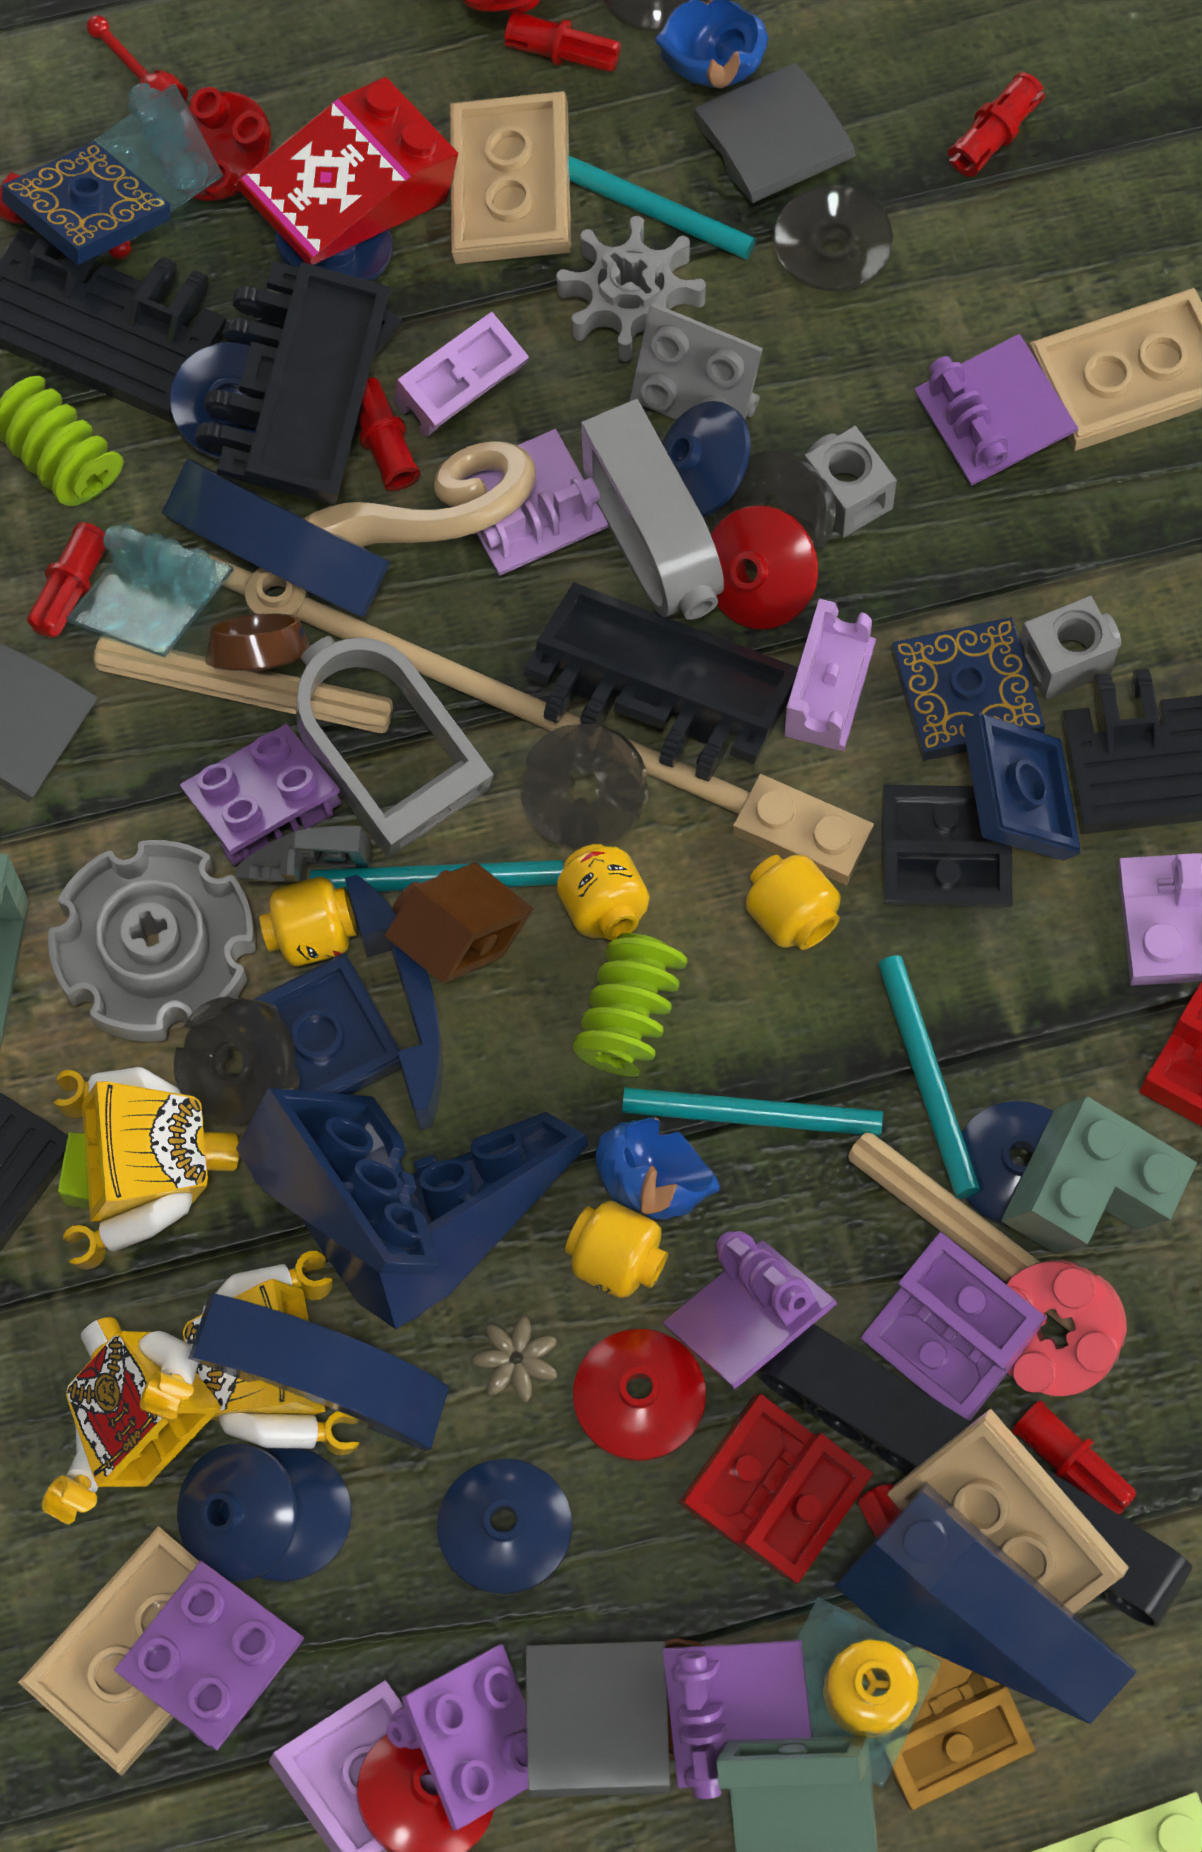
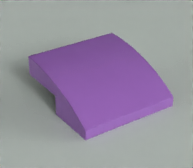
[861,1231,1047,1421]

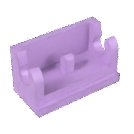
[393,312,529,437]
[784,599,876,751]

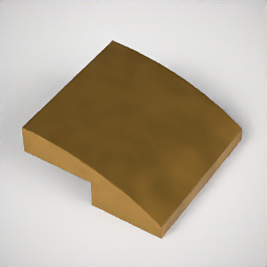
[862,1644,1036,1811]

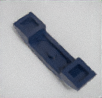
[162,458,391,617]
[345,875,443,1131]
[188,1293,449,1451]

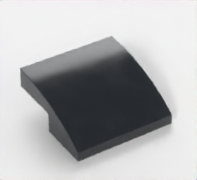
[882,785,1013,907]

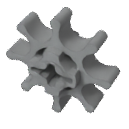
[557,216,706,361]

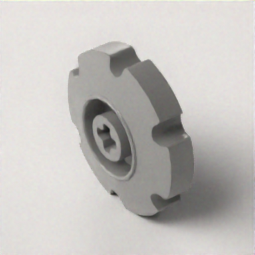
[48,840,256,1042]

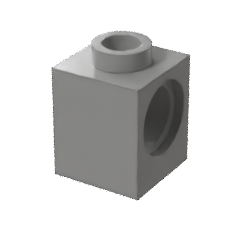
[802,425,897,538]
[1020,596,1121,701]

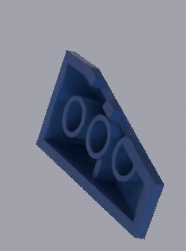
[236,1088,439,1275]
[304,1112,588,1329]
[835,1482,1137,1724]

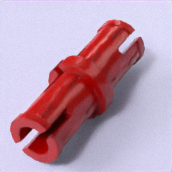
[947,72,1045,177]

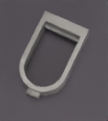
[581,398,724,619]
[296,636,494,859]

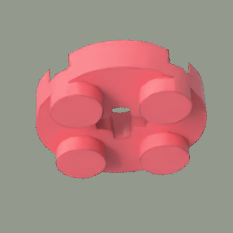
[1006,1260,1127,1396]

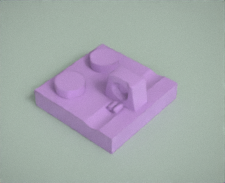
[1117,853,1202,986]
[269,1680,438,1852]

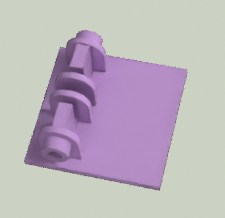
[464,429,609,576]

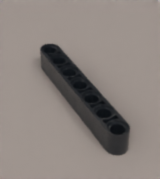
[757,1324,1192,1628]

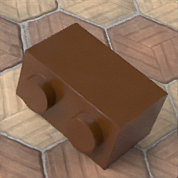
[385,862,533,983]

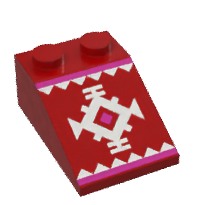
[238,77,459,265]

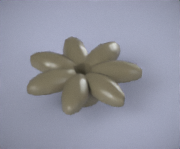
[472,1316,557,1402]

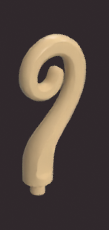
[303,441,536,547]

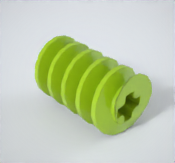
[0,376,124,506]
[573,933,688,1078]

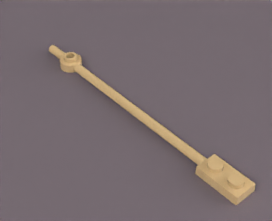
[190,550,874,886]

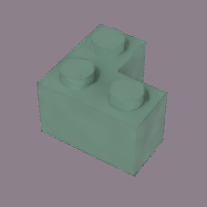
[1001,1096,1197,1254]

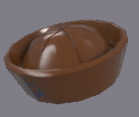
[205,613,311,671]

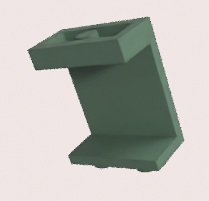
[717,1736,878,1852]

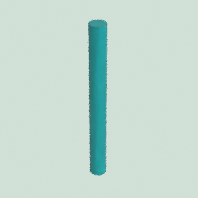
[568,155,756,260]
[310,860,563,893]
[878,955,980,1199]
[622,1087,883,1137]

